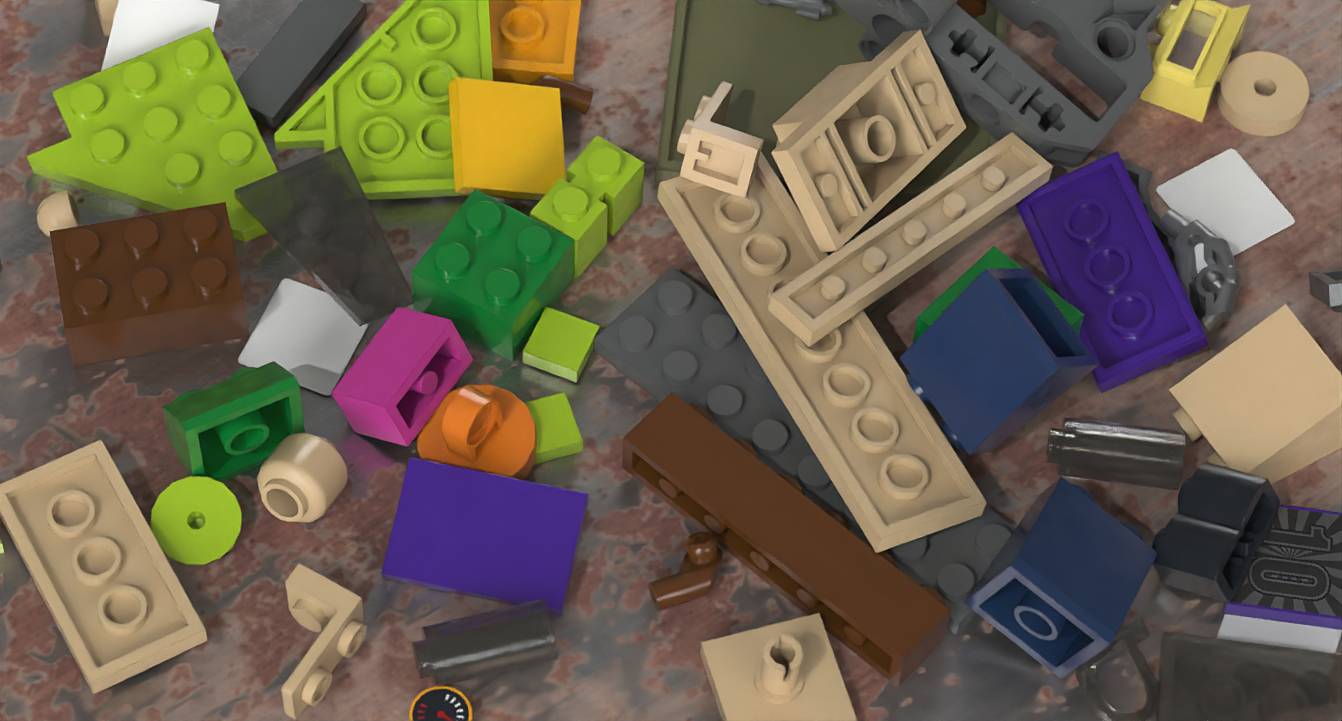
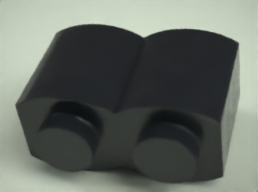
[1152,462,1280,603]

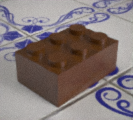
[50,202,249,367]

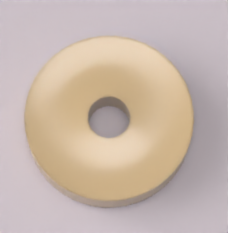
[1217,51,1309,136]

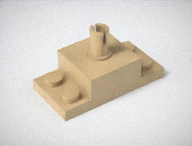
[771,29,967,252]

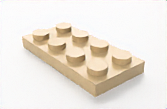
[0,439,208,694]

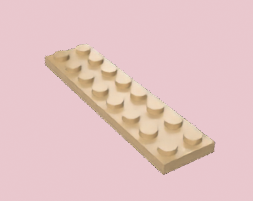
[657,152,987,553]

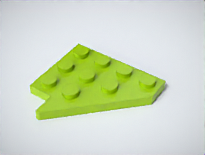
[274,0,493,202]
[27,27,299,242]

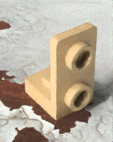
[677,81,764,199]
[281,563,367,720]

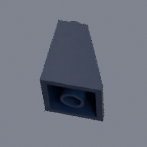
[964,476,1158,679]

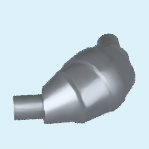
[1159,209,1241,361]

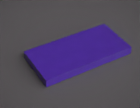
[1015,151,1209,393]

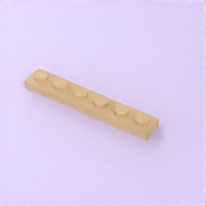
[767,132,1053,347]

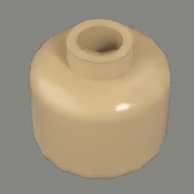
[257,433,348,523]

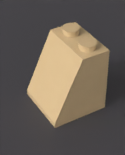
[1169,304,1342,485]

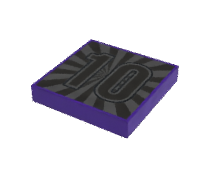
[1223,504,1342,630]

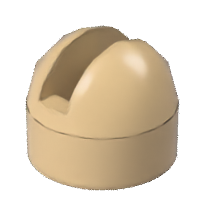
[37,189,83,237]

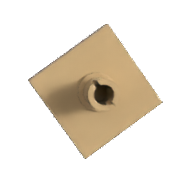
[700,613,857,721]

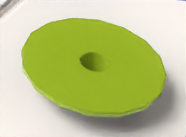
[151,476,242,565]

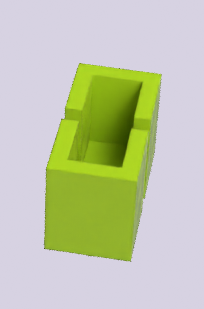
[530,135,644,279]

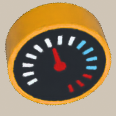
[409,686,473,721]

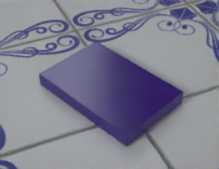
[381,457,589,615]

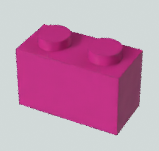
[331,307,473,447]

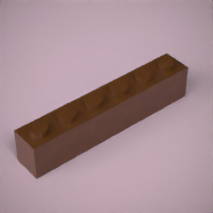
[622,392,951,687]

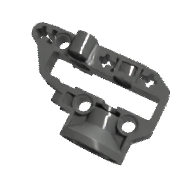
[833,0,1173,168]

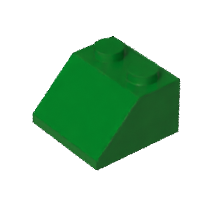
[162,361,305,483]

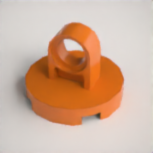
[417,384,537,480]

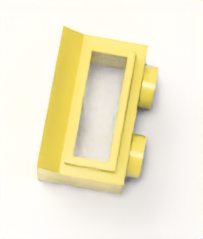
[1140,0,1250,122]

